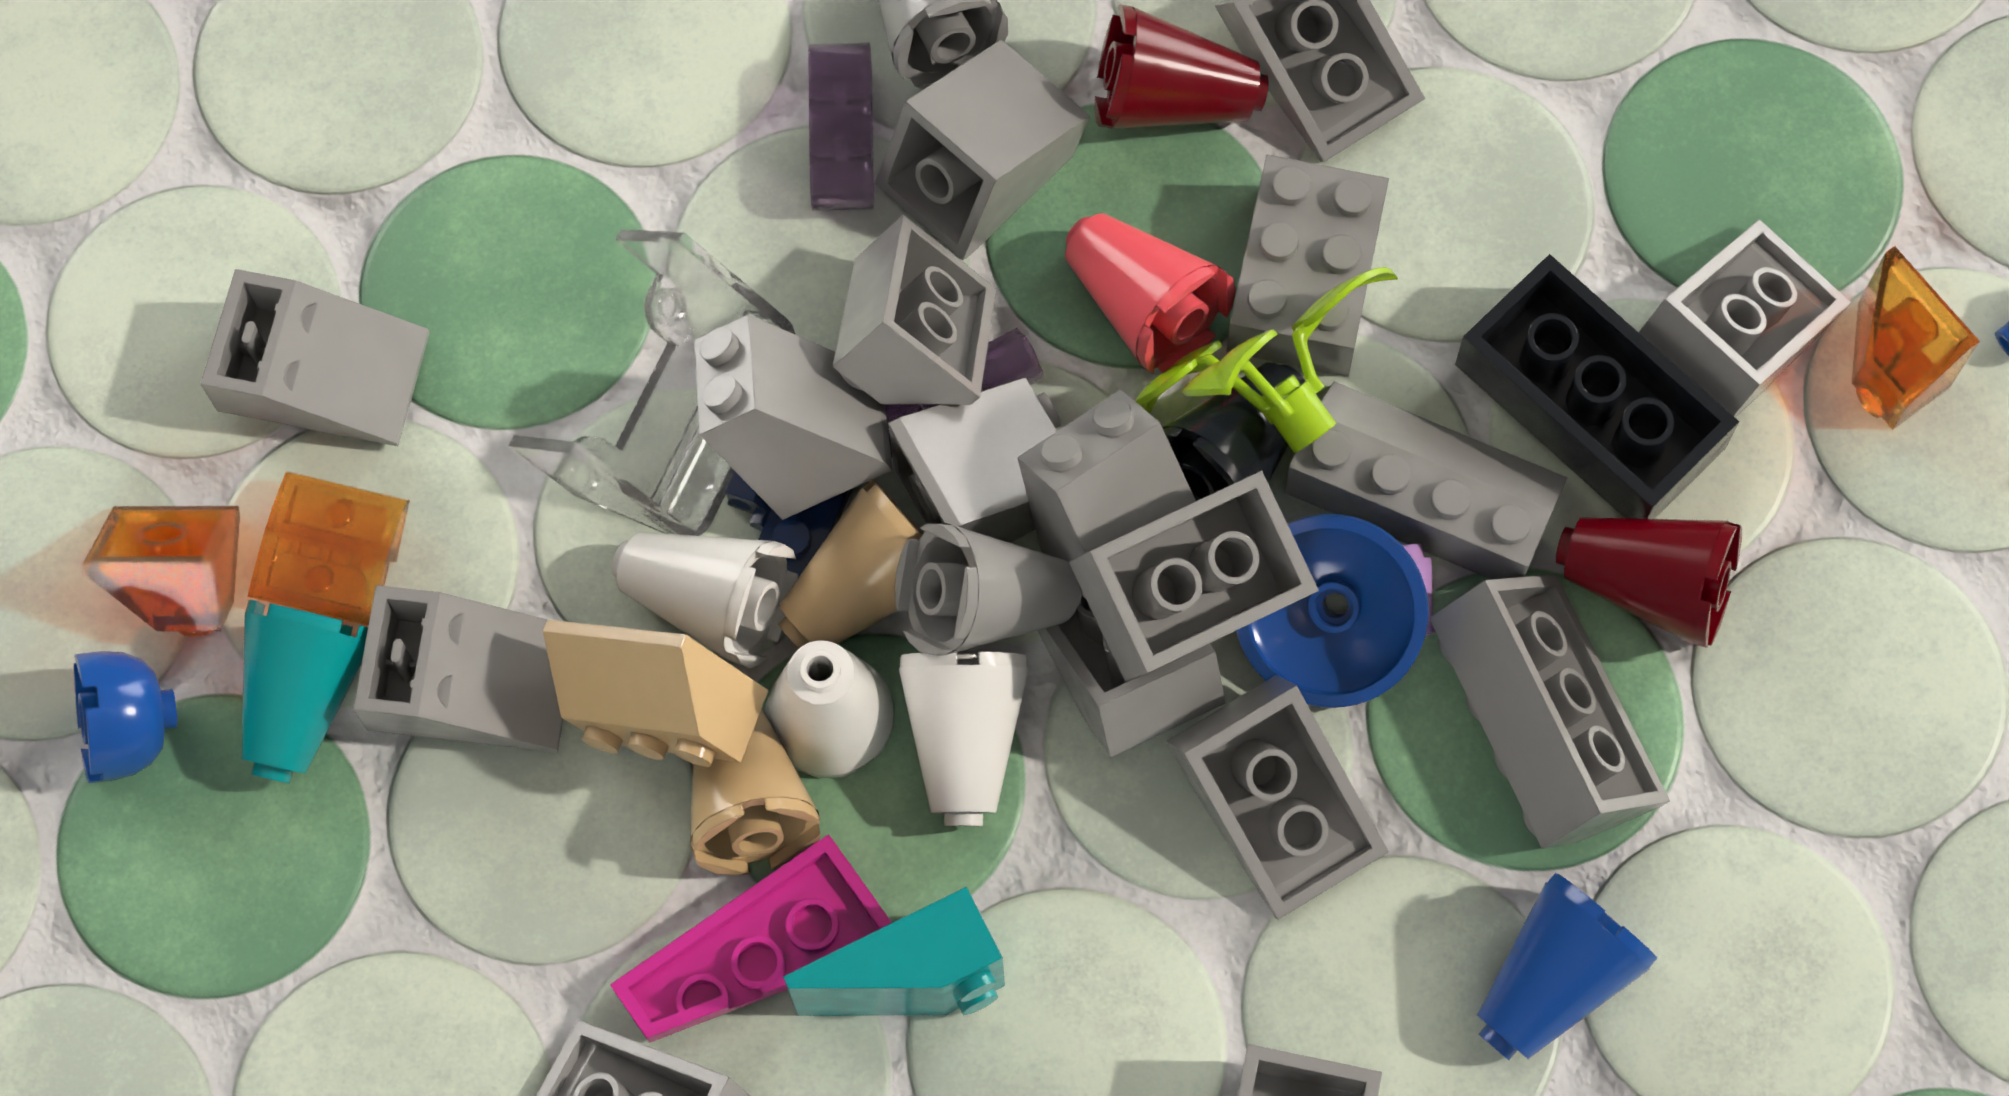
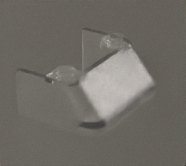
[508,230,796,536]

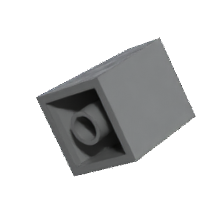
[875,40,1090,260]
[694,314,892,520]
[888,378,1061,543]
[1017,389,1196,599]

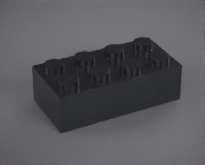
[1455,254,1739,519]

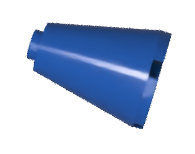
[1477,873,1658,1060]

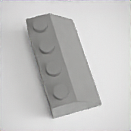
[1284,381,1568,579]
[1429,574,1670,849]

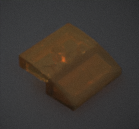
[247,471,410,626]

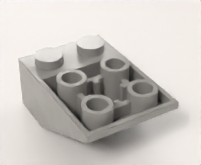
[201,269,430,446]
[353,585,563,752]

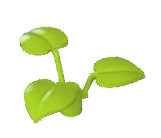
[1135,267,1398,453]

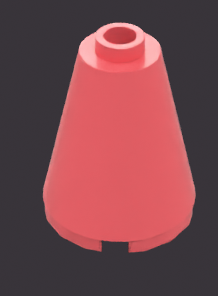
[1065,213,1236,374]

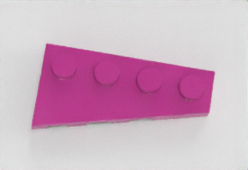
[610,834,892,1043]

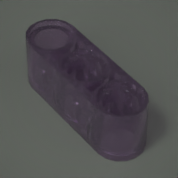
[808,42,874,211]

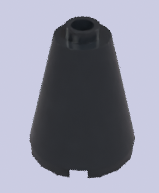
[1162,362,1305,501]

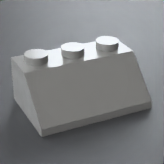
[832,215,996,405]

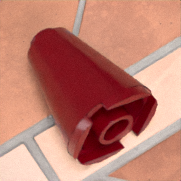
[1094,4,1269,129]
[1556,517,1742,648]

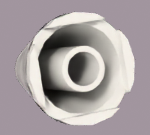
[612,532,798,668]
[765,640,894,778]
[899,652,1028,826]

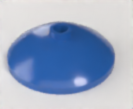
[1236,514,1429,708]

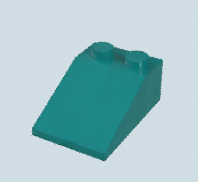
[783,886,1005,1016]

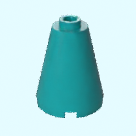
[241,600,368,784]

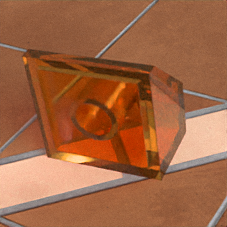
[1852,246,1980,430]
[83,506,240,637]

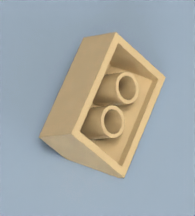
[543,620,768,767]

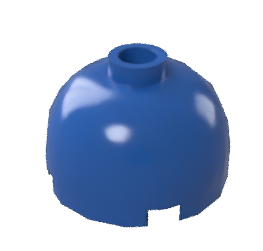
[73,651,177,783]

